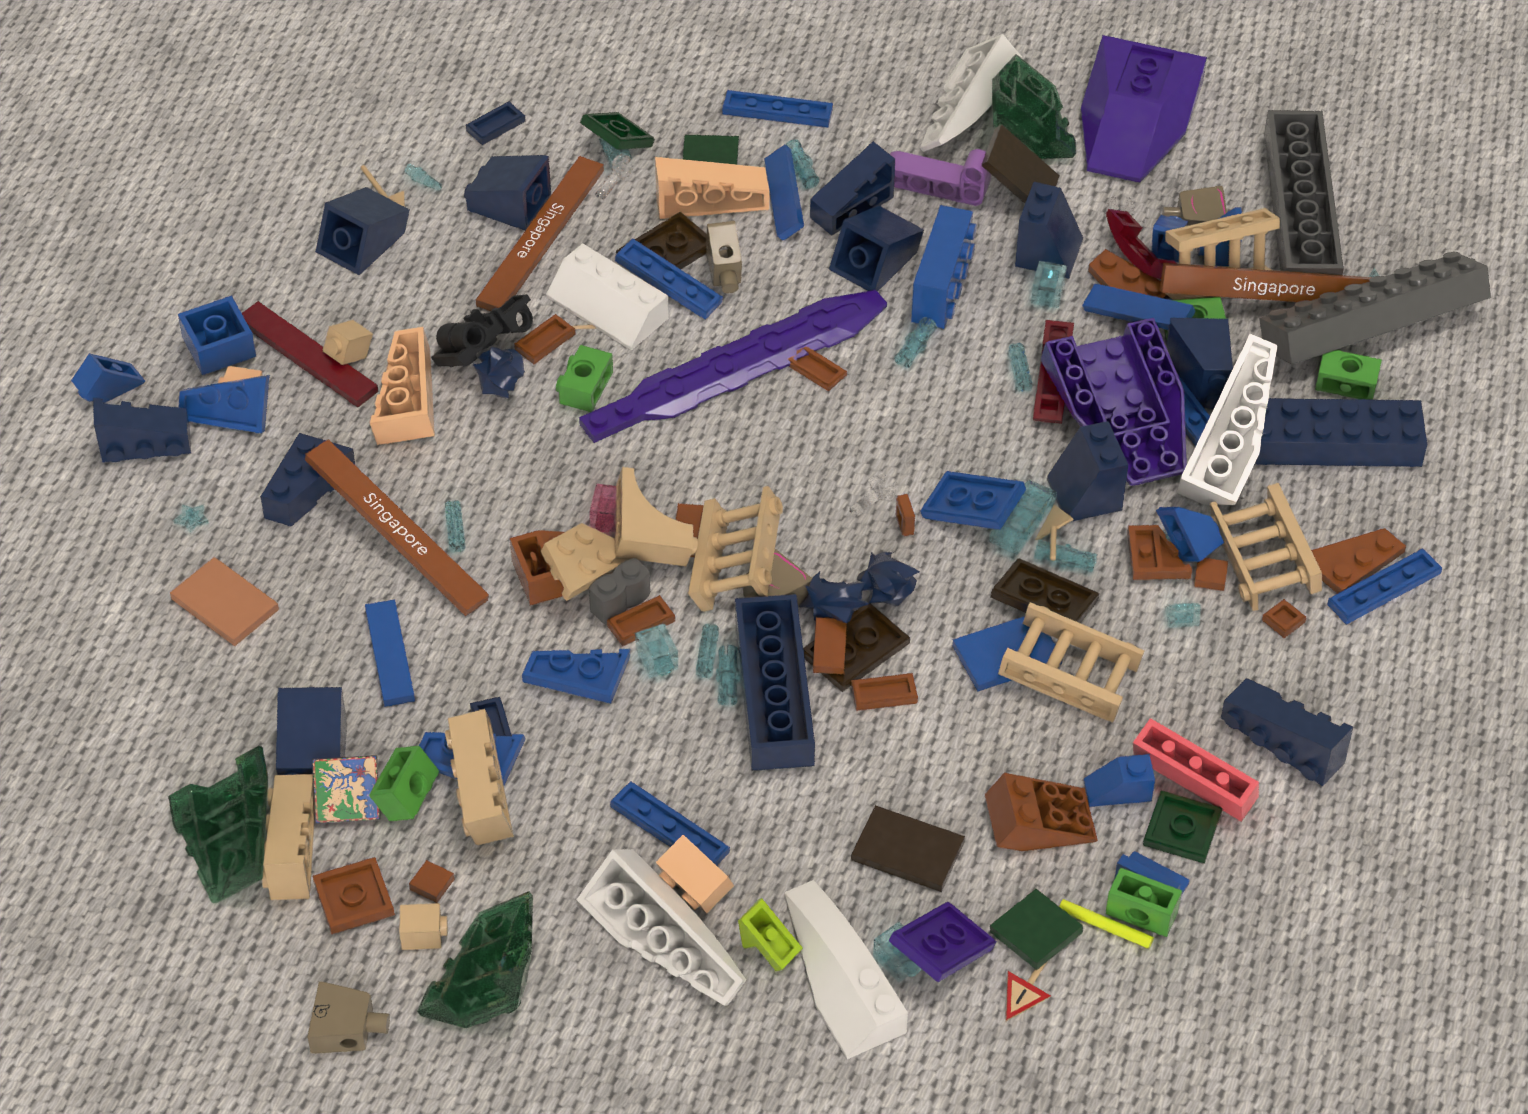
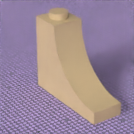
[615,467,698,567]

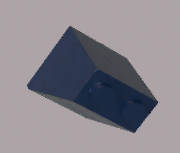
[464,155,551,231]
[1015,182,1083,279]
[315,187,410,275]
[829,206,924,292]
[1166,318,1233,410]
[1047,421,1128,522]
[276,687,347,775]

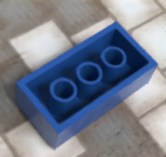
[911,205,977,329]

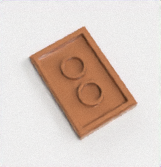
[170,557,279,646]

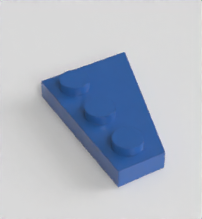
[178,375,270,434]
[522,649,631,704]
[419,732,526,786]

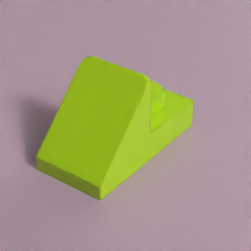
[738,898,803,971]

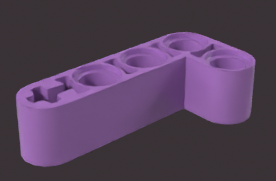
[890,149,991,206]

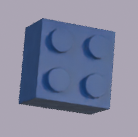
[178,295,256,375]

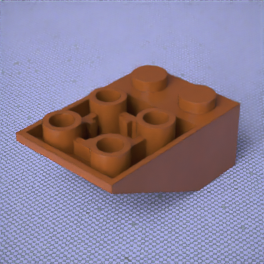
[510,530,564,606]
[985,773,1098,851]

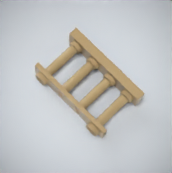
[1165,208,1280,300]
[1210,483,1322,611]
[688,486,783,612]
[998,602,1144,722]

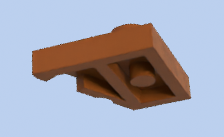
[1127,525,1192,580]

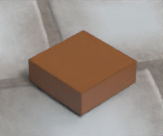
[895,494,915,536]
[1194,558,1228,591]
[1262,599,1306,638]
[409,860,455,903]

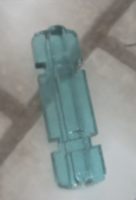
[1008,342,1033,392]
[445,500,466,553]
[696,623,719,679]

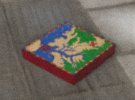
[312,755,381,824]

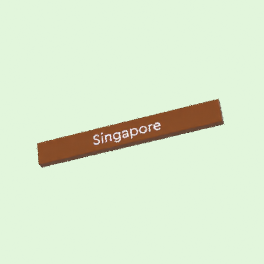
[476,156,604,311]
[1160,263,1372,302]
[305,439,489,616]

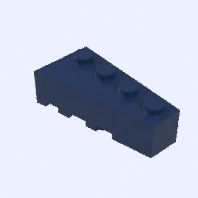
[1221,678,1353,786]

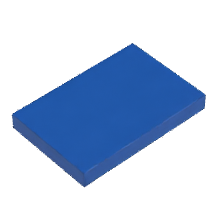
[920,471,1026,530]
[952,616,1063,692]

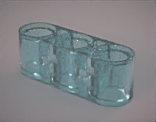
[989,479,1057,555]

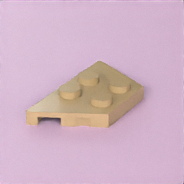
[541,523,629,601]

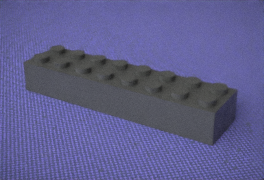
[1264,110,1344,275]
[1259,252,1491,364]

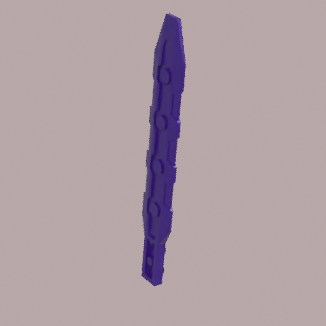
[579,290,887,443]

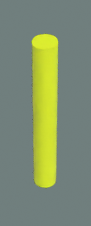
[1059,899,1154,949]

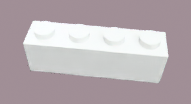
[546,243,669,351]

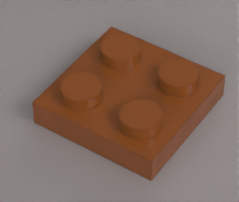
[312,857,395,934]

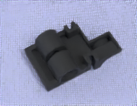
[431,294,533,367]

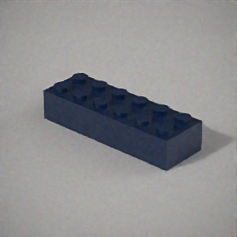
[1254,398,1428,467]
[735,594,815,771]

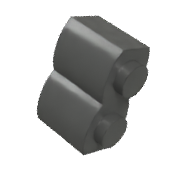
[589,558,651,624]

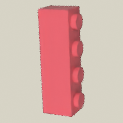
[1133,718,1259,822]

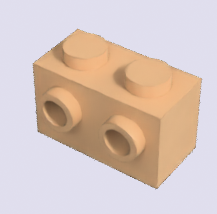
[655,835,734,914]

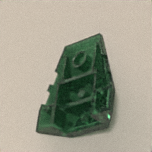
[992,54,1076,159]
[168,746,268,903]
[417,891,533,1029]

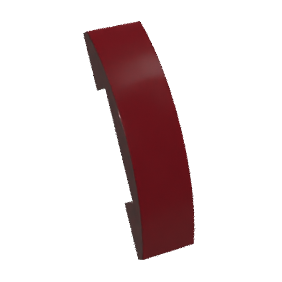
[1106,209,1177,279]
[1033,320,1074,424]

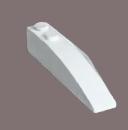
[920,34,1022,152]
[1177,334,1277,505]
[576,849,746,1006]
[785,880,908,1060]

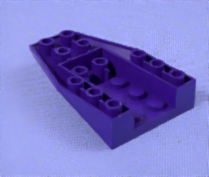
[1080,35,1207,183]
[1041,318,1187,486]

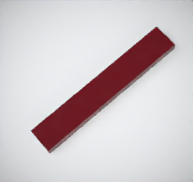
[242,301,379,408]

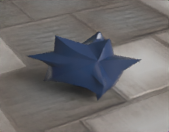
[473,347,525,399]
[857,551,920,606]
[798,571,870,623]

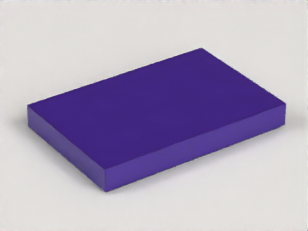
[888,901,997,982]

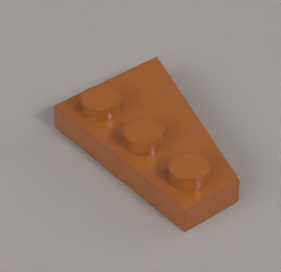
[1088,249,1171,299]
[1311,528,1406,594]

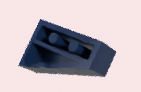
[810,141,895,236]
[93,398,191,462]
[260,433,355,526]

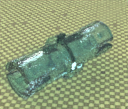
[786,139,820,189]
[894,317,937,368]
[1034,539,1098,572]
[716,645,740,705]

